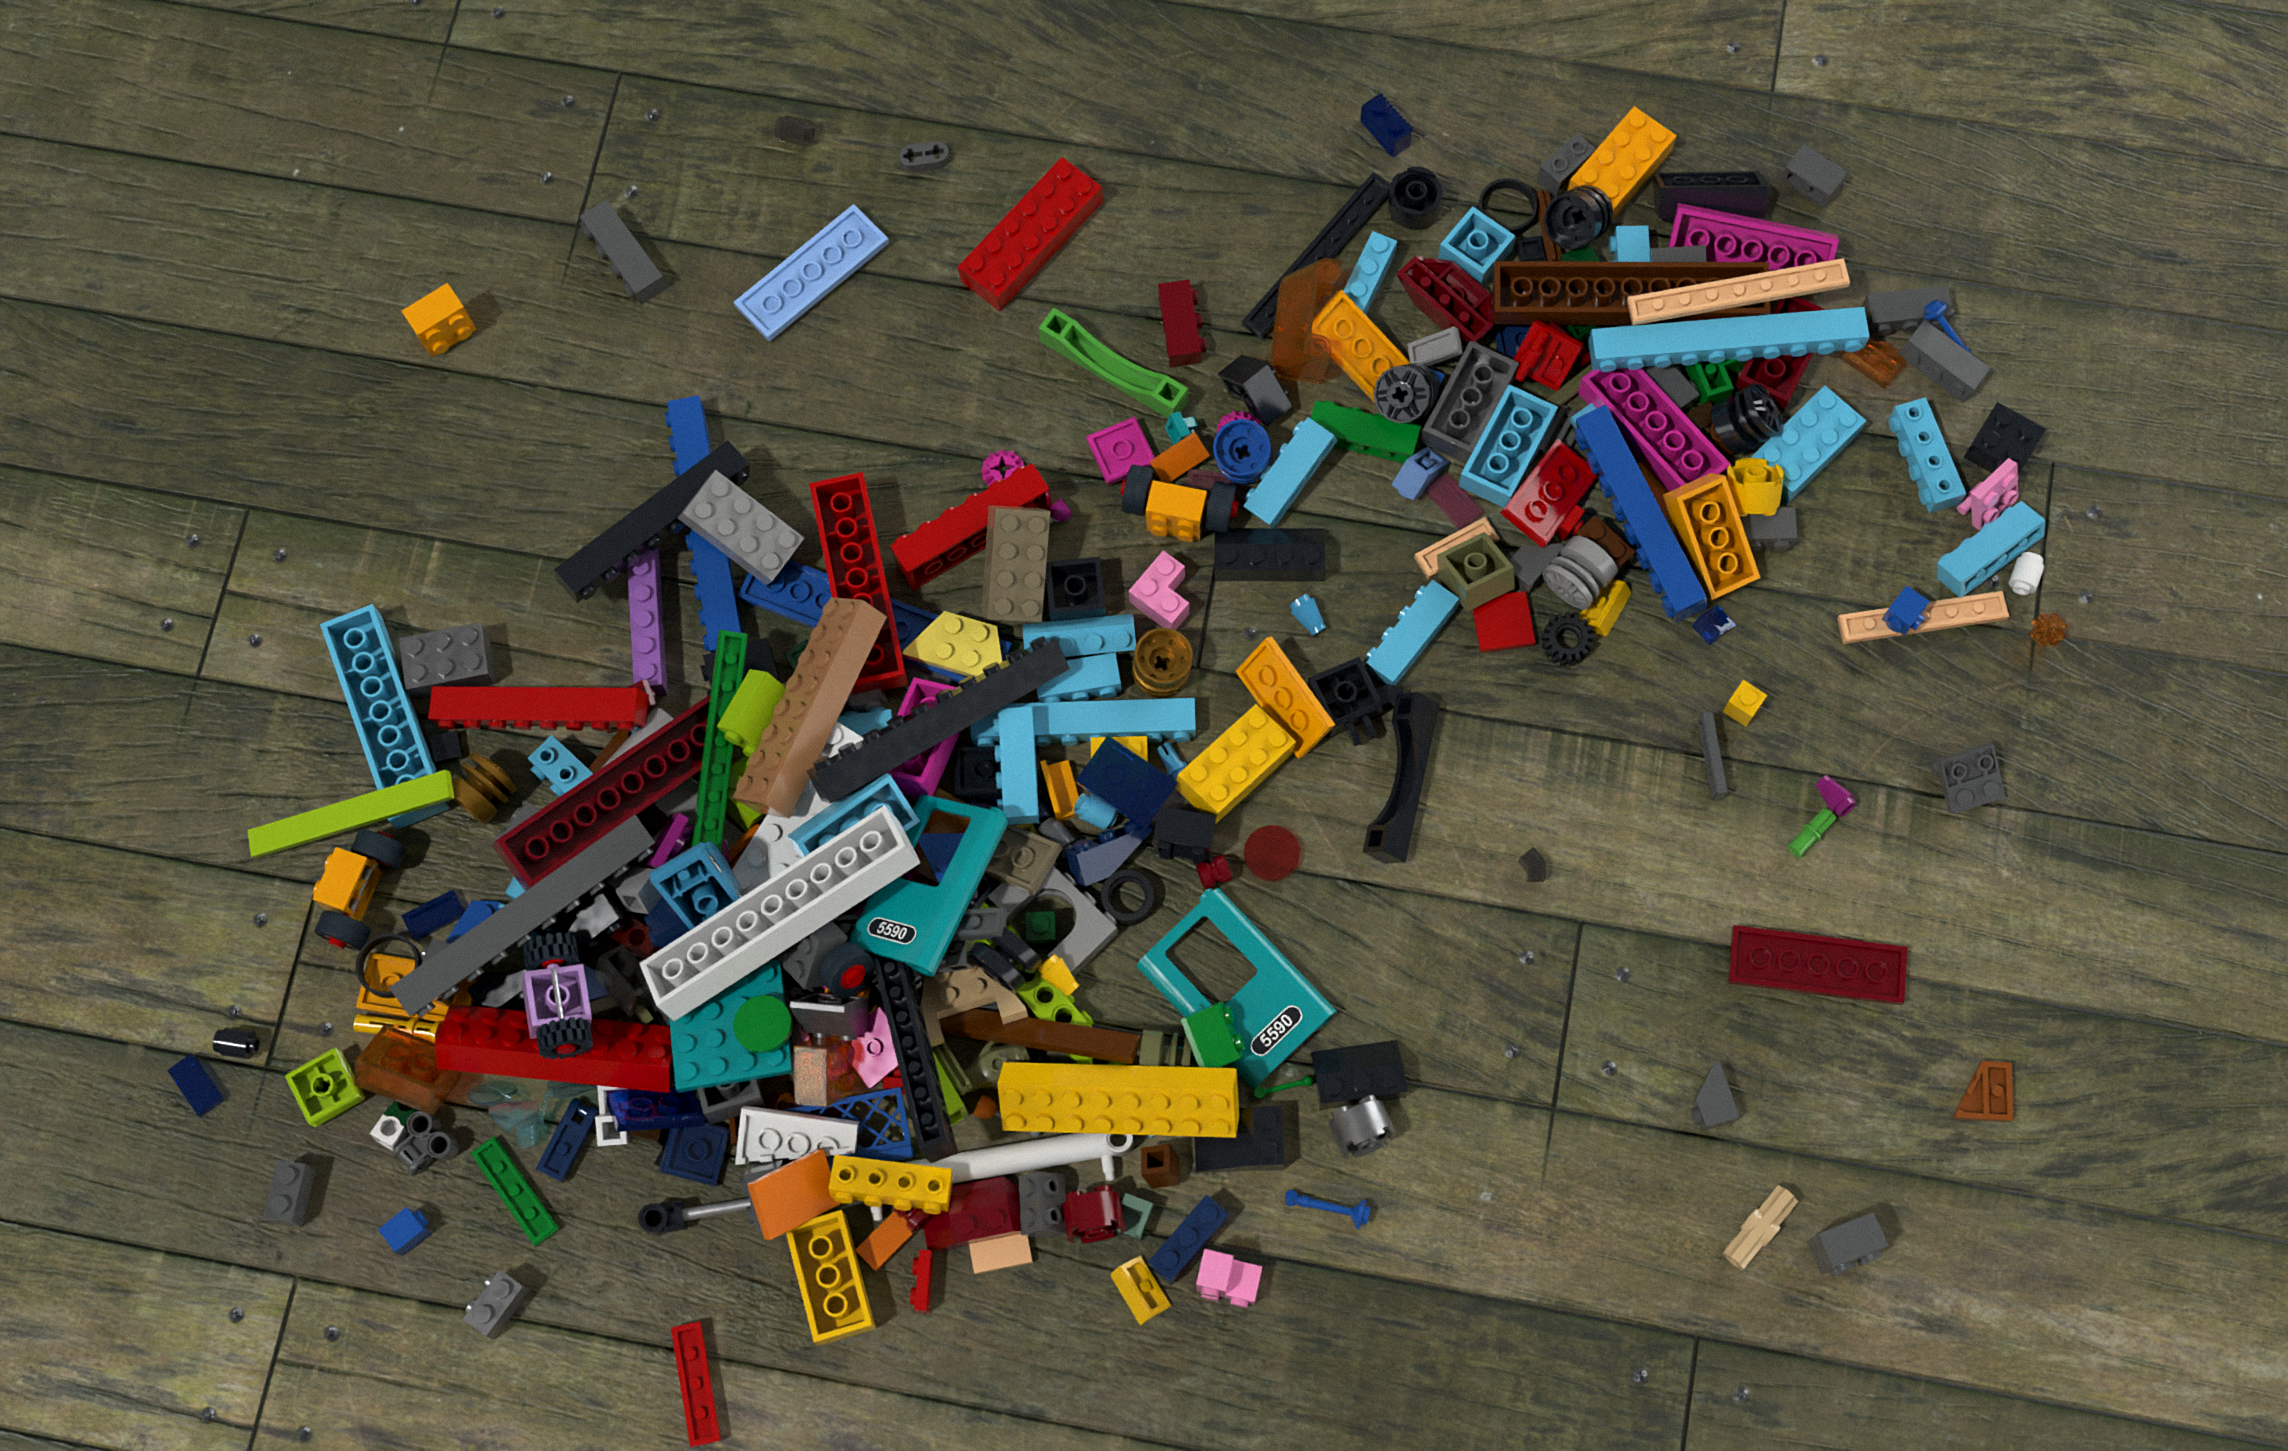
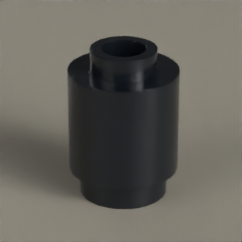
[213,1027,260,1059]

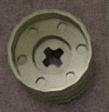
[1139,1029,1196,1067]

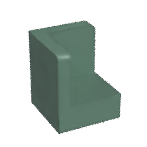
[1116,1193,1154,1240]

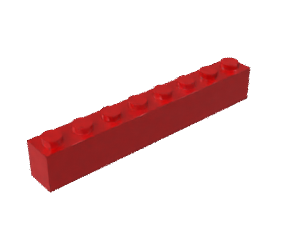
[428,686,649,732]

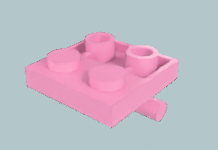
[1957,458,2019,530]

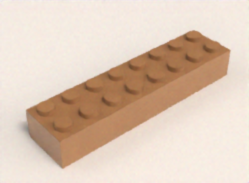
[733,597,887,819]

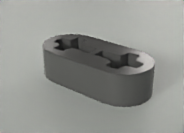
[899,141,949,172]

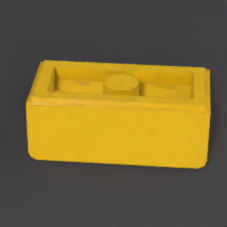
[1579,579,1631,637]
[1111,1255,1171,1325]

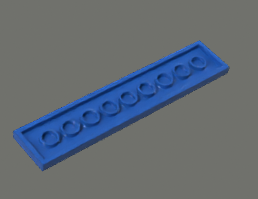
[737,559,1012,683]

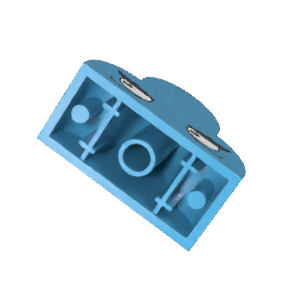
[649,840,745,930]

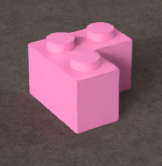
[1129,550,1190,631]
[1196,1249,1262,1308]

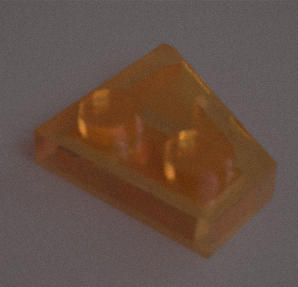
[1840,338,1906,389]

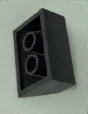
[1310,1040,1408,1110]

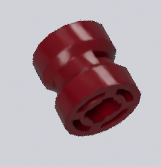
[1196,854,1232,890]
[893,1207,935,1233]

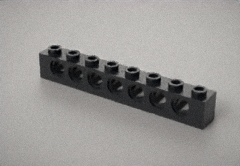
[871,953,958,1164]

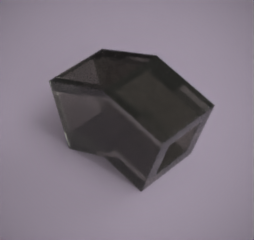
[1518,847,1546,882]

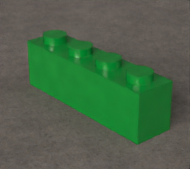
[1310,400,1421,464]

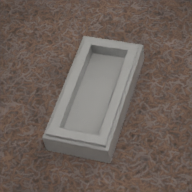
[1407,326,1463,367]

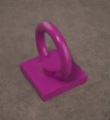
[642,813,730,869]

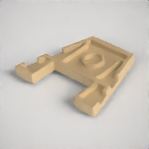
[921,965,1028,1047]

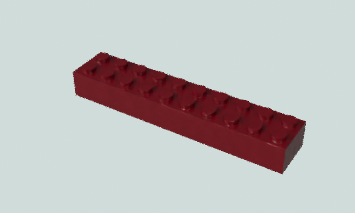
[492,695,738,891]

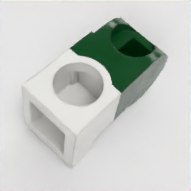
[370,1092,424,1151]

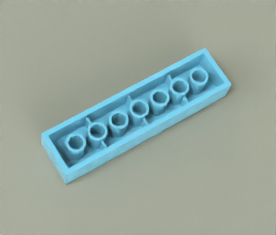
[320,604,450,830]

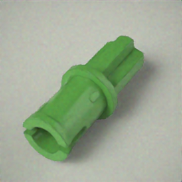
[1787,808,1836,858]

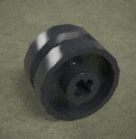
[968,927,1042,994]

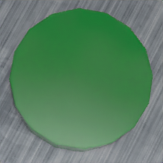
[733,995,792,1054]

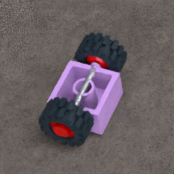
[522,933,593,1060]

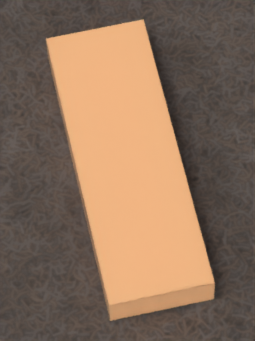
[1414,516,1500,580]

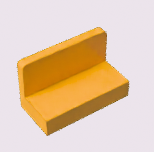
[1040,760,1079,821]

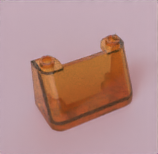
[1269,258,1342,384]

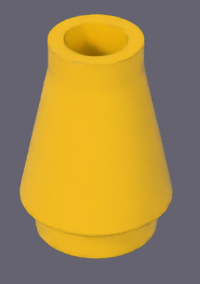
[1038,953,1079,997]

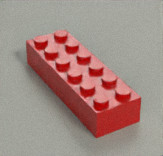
[957,157,1103,312]
[890,463,1052,591]

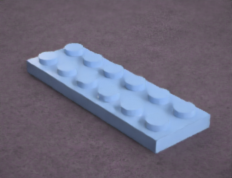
[733,204,889,342]

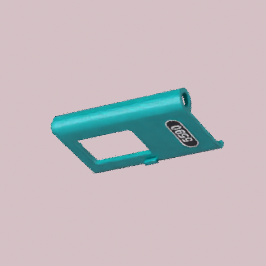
[846,794,1009,977]
[1136,888,1337,1091]

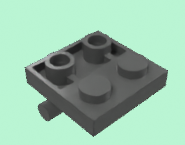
[1931,742,2006,814]

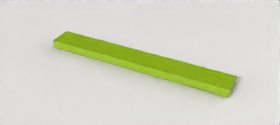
[247,770,455,858]

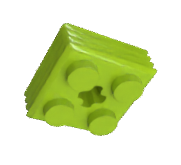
[285,1047,365,1127]

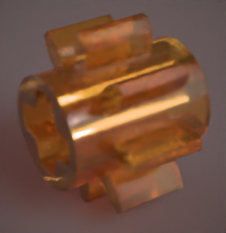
[2029,612,2067,648]

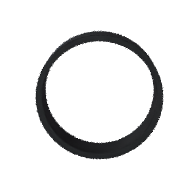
[1477,178,1537,237]
[355,933,422,998]

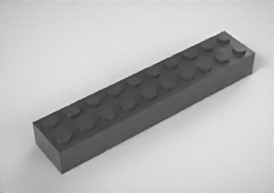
[389,815,655,1017]

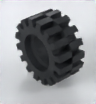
[1541,612,1594,667]

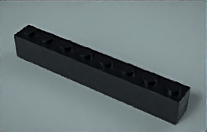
[554,440,750,603]

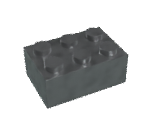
[399,622,496,700]

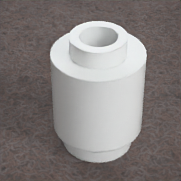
[2009,552,2044,595]

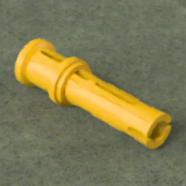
[354,1014,443,1047]

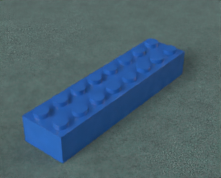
[1574,404,1707,623]

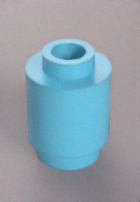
[1074,793,1118,830]

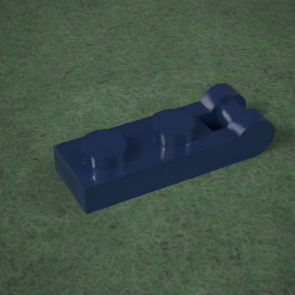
[535,1097,600,1183]

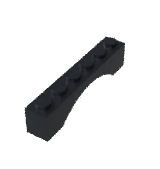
[1362,692,1440,864]
[467,889,630,1010]

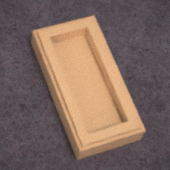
[969,1234,1033,1274]

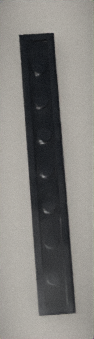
[1242,172,1390,341]

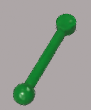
[1254,1075,1313,1099]

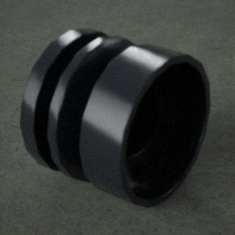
[1543,184,1613,250]
[1373,363,1441,423]
[1711,383,1783,455]

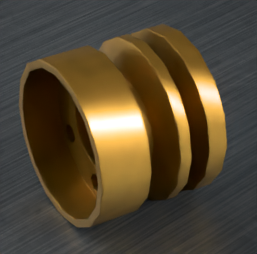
[1132,628,1193,698]
[451,751,518,825]

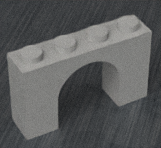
[988,862,1118,977]

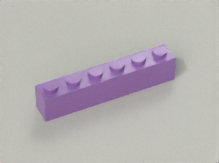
[627,547,668,696]

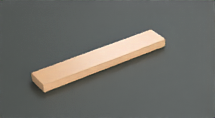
[1837,591,2009,644]

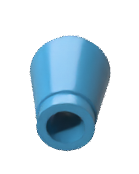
[1289,594,1326,637]

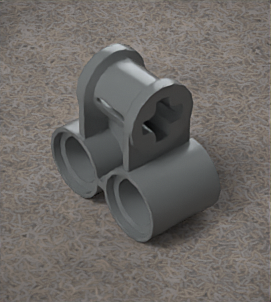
[392,1111,460,1176]

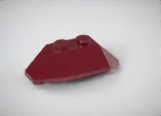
[1397,256,1493,343]
[923,1176,1021,1253]

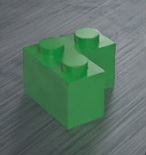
[1685,359,1748,405]

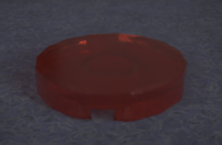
[1244,825,1300,882]

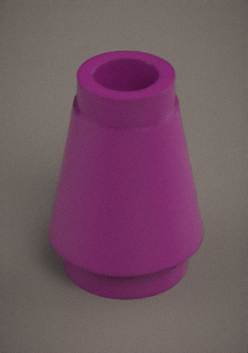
[1815,775,1857,818]

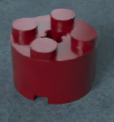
[1061,1185,1126,1244]

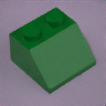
[1181,1001,1245,1068]

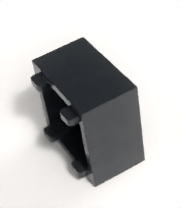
[1153,806,1216,865]

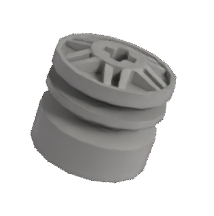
[1542,536,1618,610]

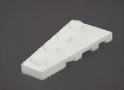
[735,1105,859,1165]

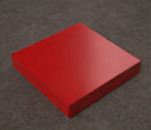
[1472,591,1536,653]

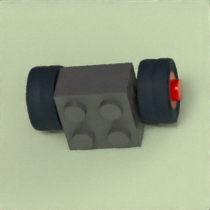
[774,921,874,998]

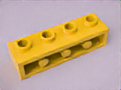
[829,1155,953,1214]

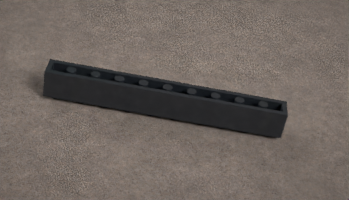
[807,636,1070,804]

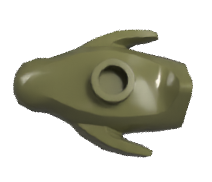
[963,1041,1031,1091]

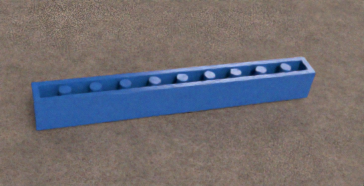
[664,395,743,653]

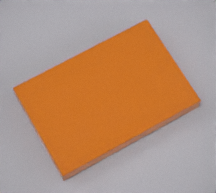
[747,1149,841,1240]

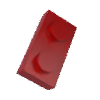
[910,1250,934,1314]

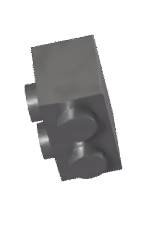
[463,1269,531,1340]

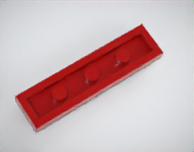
[671,1321,721,1448]

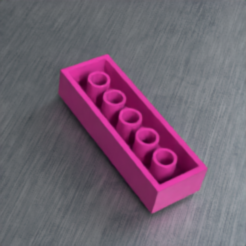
[1667,203,1839,293]
[1578,368,1731,492]

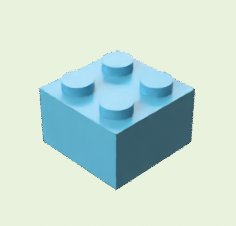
[1438,206,1515,286]

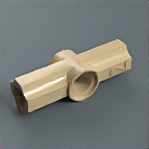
[1722,1185,1799,1270]

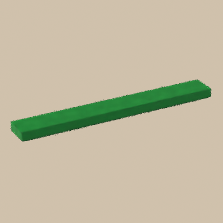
[691,630,748,851]

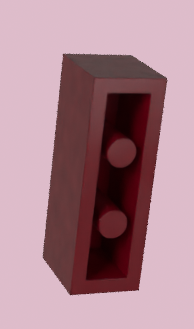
[1158,279,1206,368]

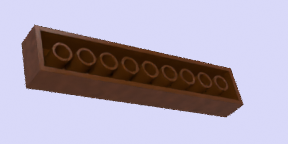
[1493,261,1770,325]

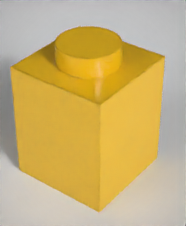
[1723,680,1767,727]

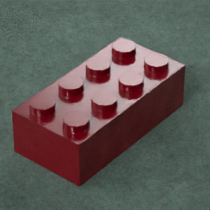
[1733,296,1825,415]

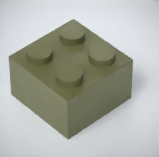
[1437,532,1515,612]

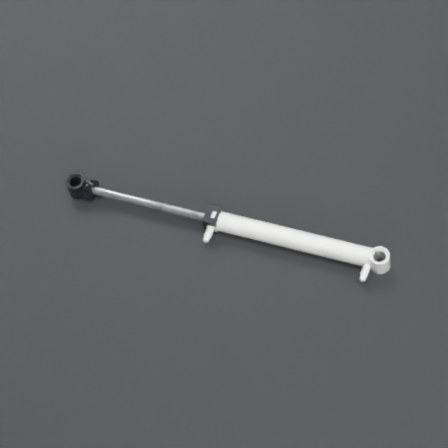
[638,1133,1133,1236]

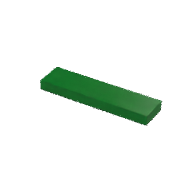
[470,1136,560,1247]

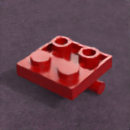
[1513,319,1583,391]

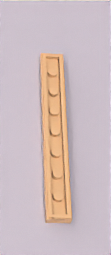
[1627,258,1850,326]

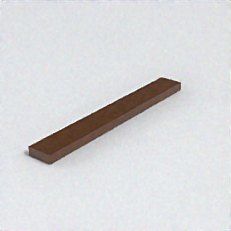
[939,1008,1141,1064]

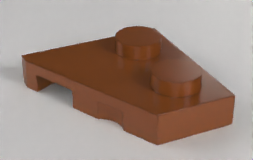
[1953,1061,2013,1123]

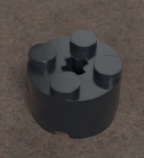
[1388,166,1443,230]

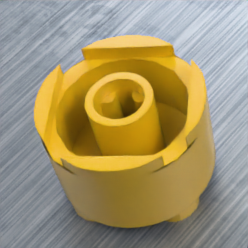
[1726,458,1784,516]

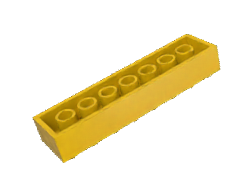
[997,1062,1239,1138]

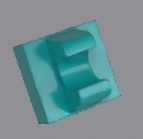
[1164,411,1198,445]

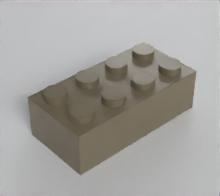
[981,505,1050,622]

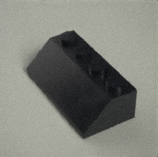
[1653,171,1768,222]
[1214,528,1325,582]

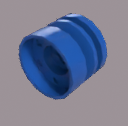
[1213,419,1272,485]

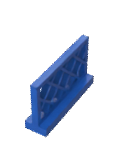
[786,1087,915,1172]

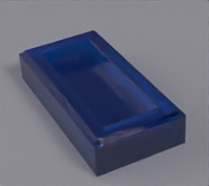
[401,889,465,942]
[167,1053,225,1117]

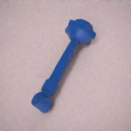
[1923,299,1971,354]
[1285,1190,1371,1229]

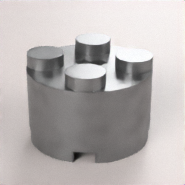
[1329,1095,1397,1159]

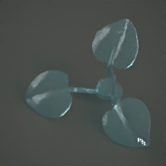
[467,1080,597,1148]

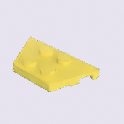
[902,611,1003,677]

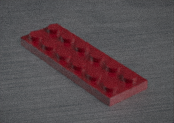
[1728,925,1907,1005]

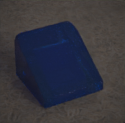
[1692,605,1735,645]

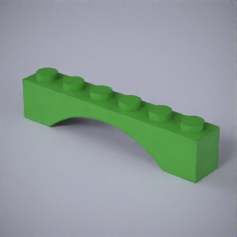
[1038,308,1188,419]

